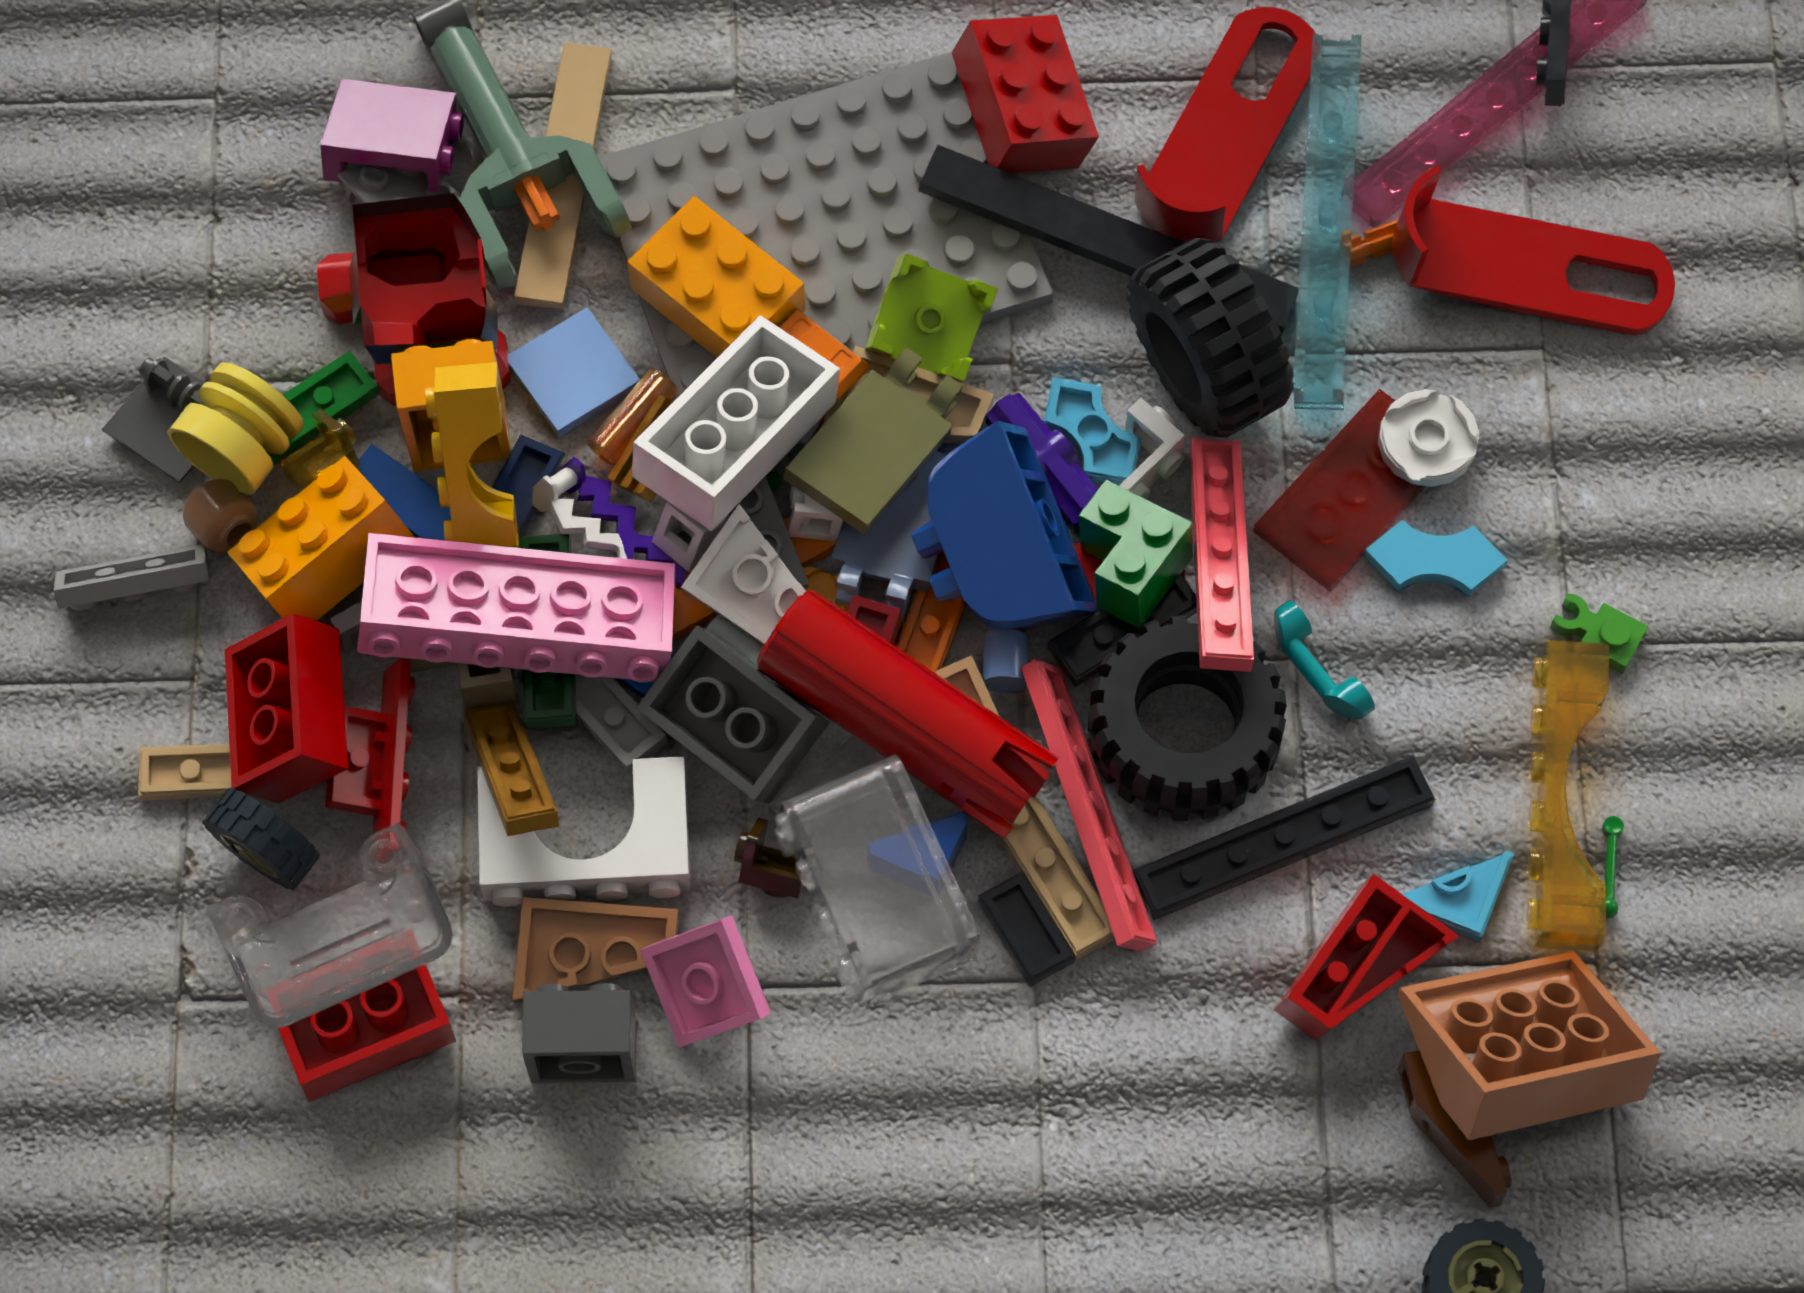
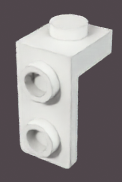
[1119,398,1185,499]

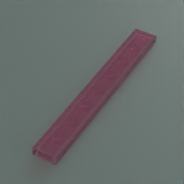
[1341,0,1647,228]

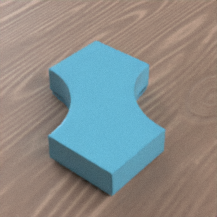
[1044,377,1141,486]
[1364,520,1508,597]

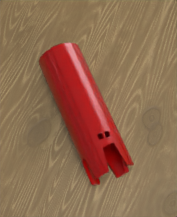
[757,590,1059,839]

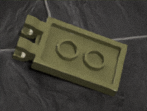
[783,347,963,535]

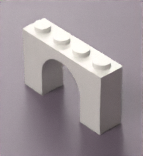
[477,756,691,907]

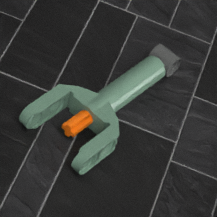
[412,0,633,291]

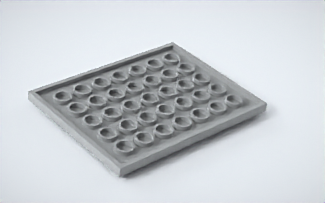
[598,52,1053,400]

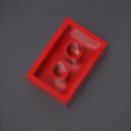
[952,15,1099,174]
[224,613,348,804]
[263,930,456,1102]

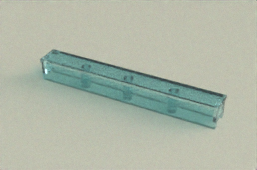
[1293,34,1362,410]

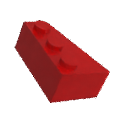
[1274,874,1459,1041]

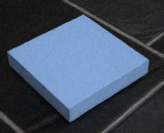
[508,307,642,438]

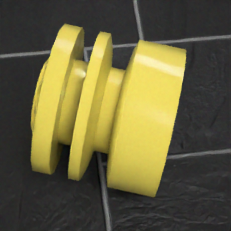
[167,362,304,496]

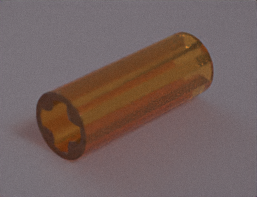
[587,368,678,465]

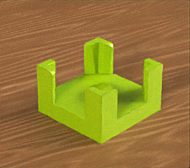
[864,253,998,382]

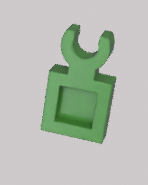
[1550,593,1648,674]

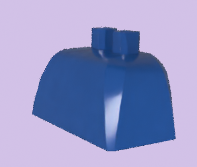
[911,421,1099,630]

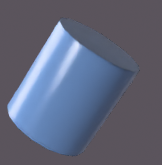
[982,629,1029,693]

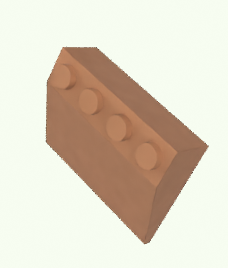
[1398,951,1661,1140]

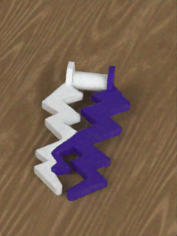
[532,457,685,589]

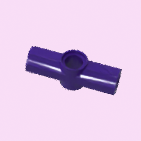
[985,393,1098,532]

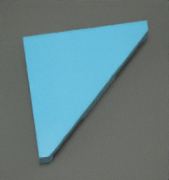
[1403,851,1514,943]

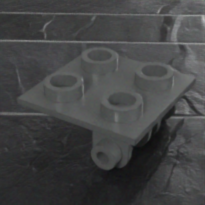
[102,356,205,483]

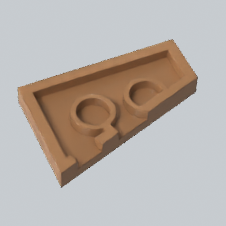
[512,897,680,1003]

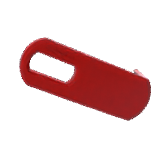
[1135,7,1322,243]
[1392,165,1675,336]

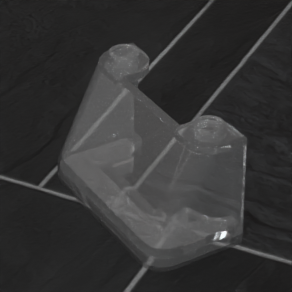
[205,823,453,1028]

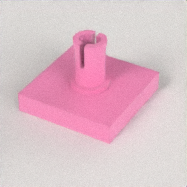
[640,915,771,1047]

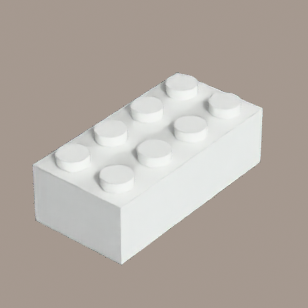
[632,315,840,531]

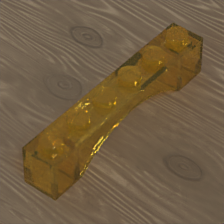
[1526,640,1609,952]

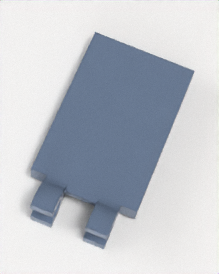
[831,452,947,621]

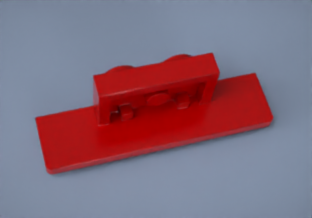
[325,658,415,866]

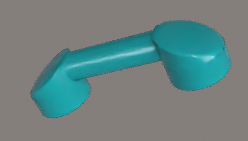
[1274,600,1375,719]

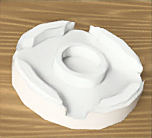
[1378,389,1479,487]

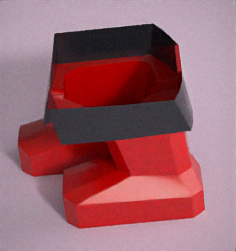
[317,193,511,406]

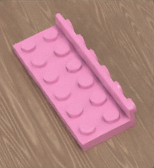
[357,533,675,683]

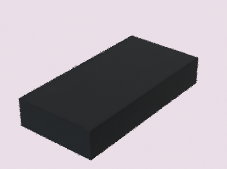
[977,871,1075,987]

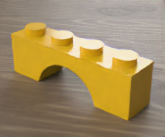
[425,362,519,548]

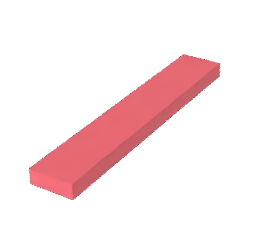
[1189,438,1254,672]
[1021,659,1157,952]

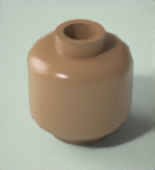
[183,479,259,553]

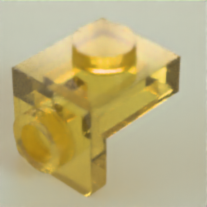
[280,409,360,490]

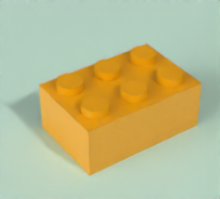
[627,196,806,358]
[391,339,511,472]
[227,456,415,621]

